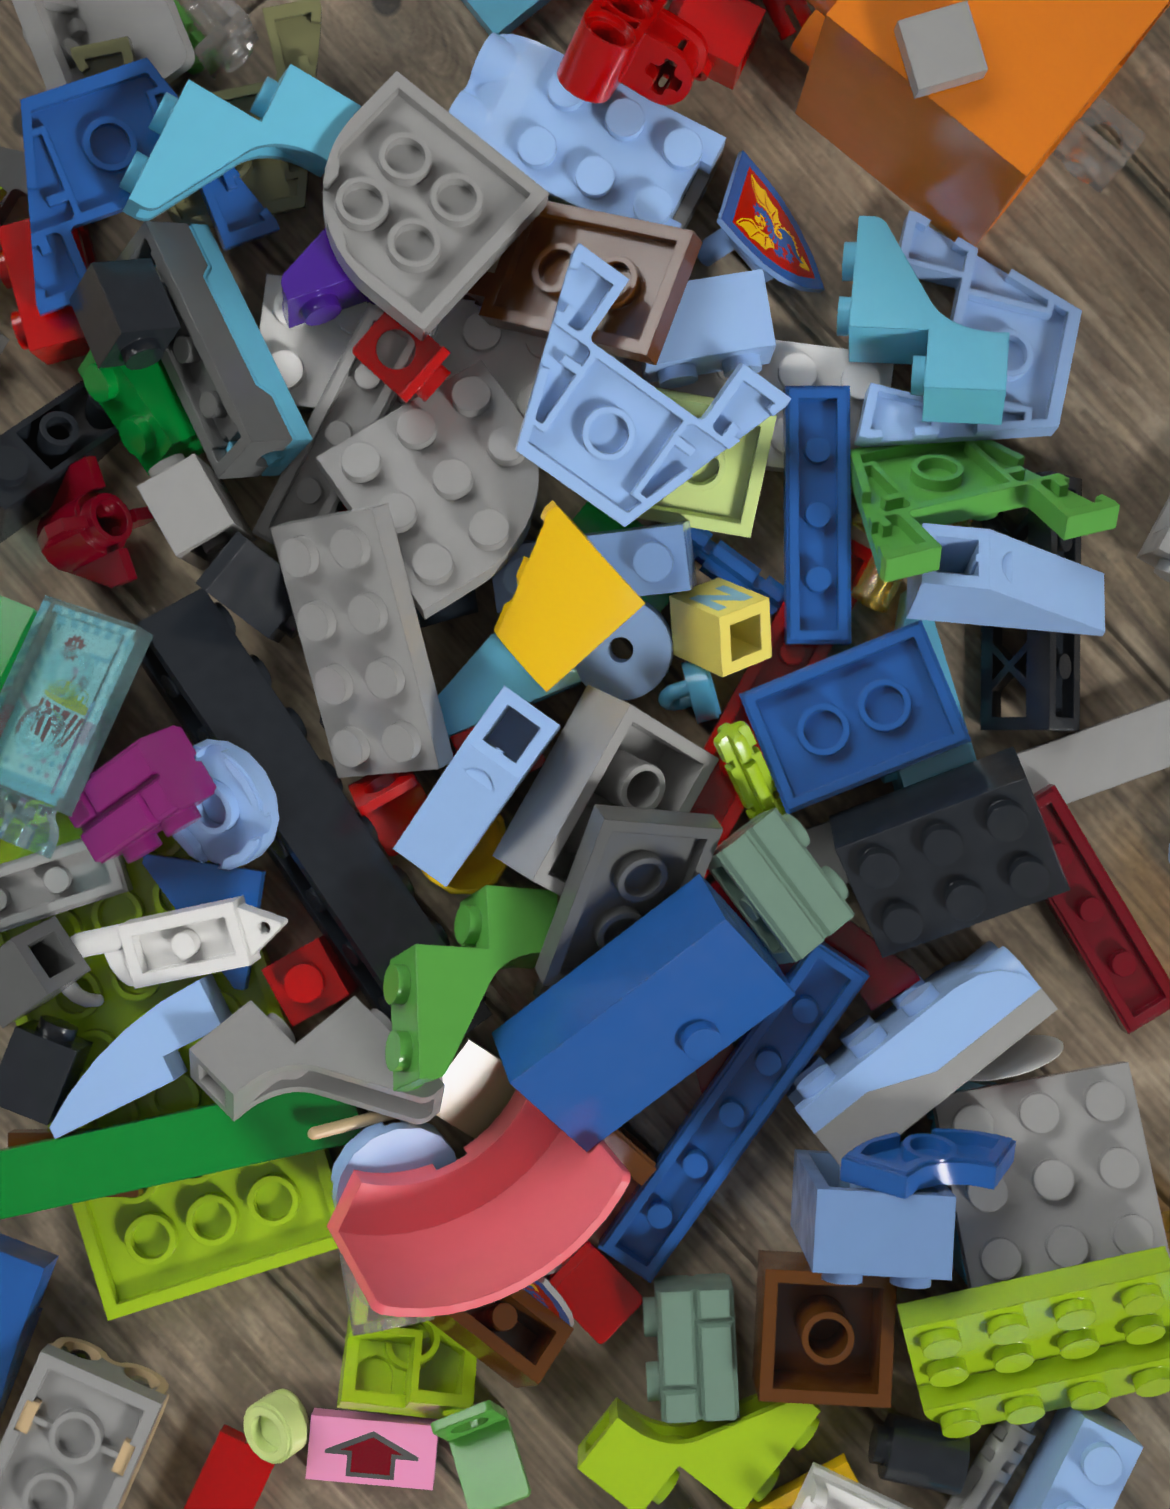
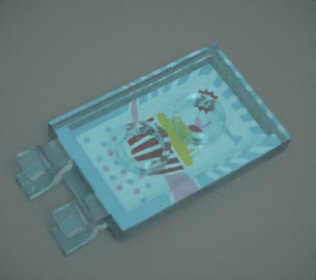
[0,595,154,859]

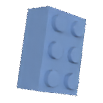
[790,1149,956,1289]

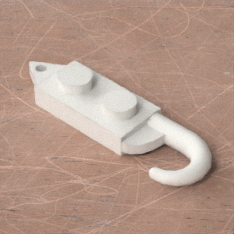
[62,895,288,1007]

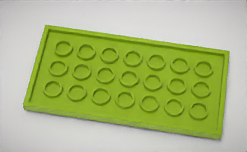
[0,803,338,1321]

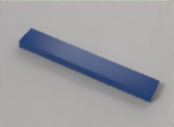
[598,941,870,1283]

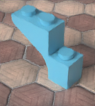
[119,64,361,221]
[837,216,1010,425]

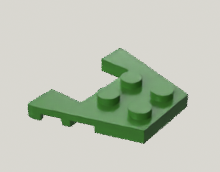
[850,440,1120,583]

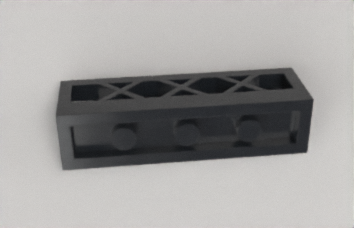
[980,471,1082,732]

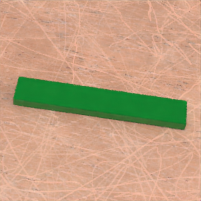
[0,1092,361,1220]

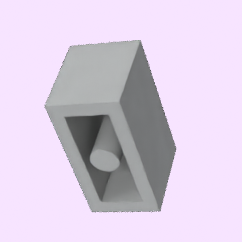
[136,453,256,570]

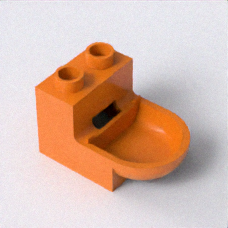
[790,0,1170,247]

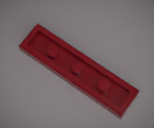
[1033,784,1170,1034]

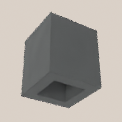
[0,916,91,1028]

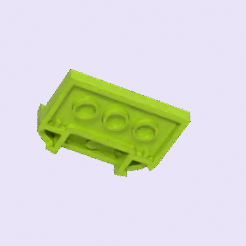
[897,1246,1170,1438]

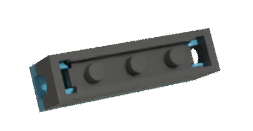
[115,221,313,479]

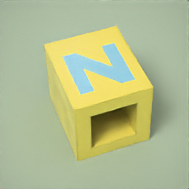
[669,577,772,677]

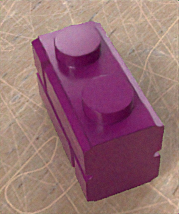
[65,725,217,864]

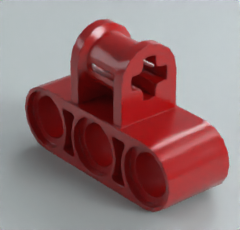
[557,0,709,105]

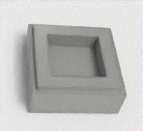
[894,0,988,99]

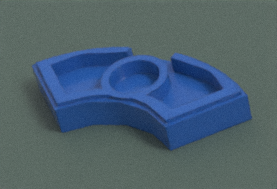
[840,1128,1016,1199]

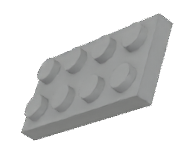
[270,503,453,778]

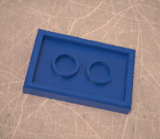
[739,620,971,814]

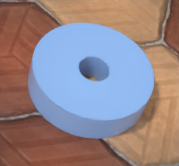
[575,601,673,700]

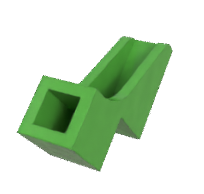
[383,885,558,1092]

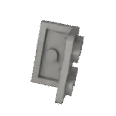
[12,0,195,91]

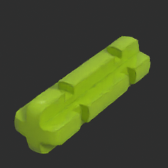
[713,721,786,820]

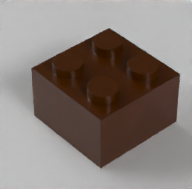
[752,1250,897,1408]

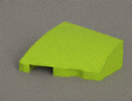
[337,1279,477,1419]

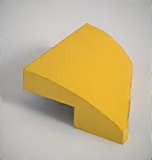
[494,500,645,692]

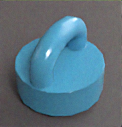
[658,661,721,724]

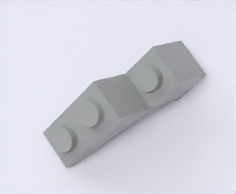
[189,996,445,1124]

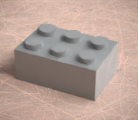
[492,685,719,896]

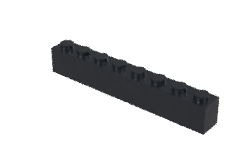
[133,588,493,1034]

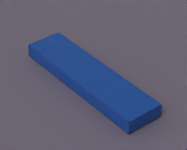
[783,386,851,645]

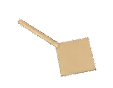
[307,1038,516,1140]

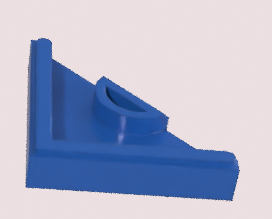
[142,853,266,990]

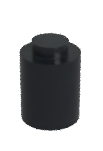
[868,1413,970,1496]

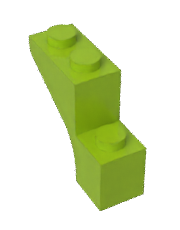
[577,1393,821,1509]

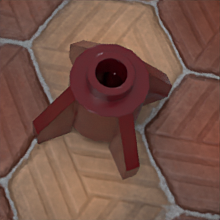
[37,456,155,588]

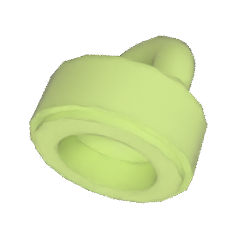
[244,1388,310,1464]

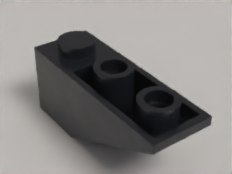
[0,380,121,543]

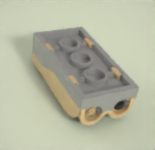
[0,1337,169,1509]

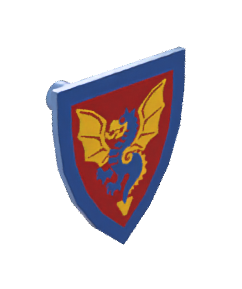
[697,150,825,293]

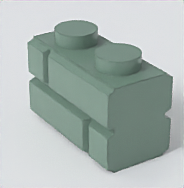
[708,808,855,964]
[642,1273,740,1423]

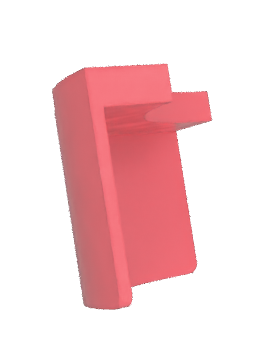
[327,1090,631,1317]

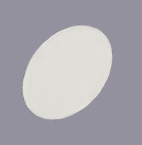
[969,1035,1064,1081]

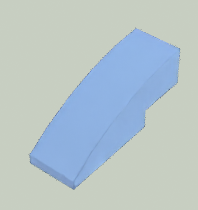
[49,973,232,1139]

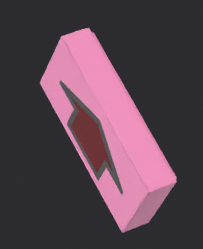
[305,1408,439,1490]

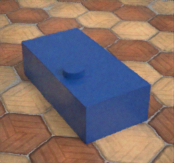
[492,873,796,1152]

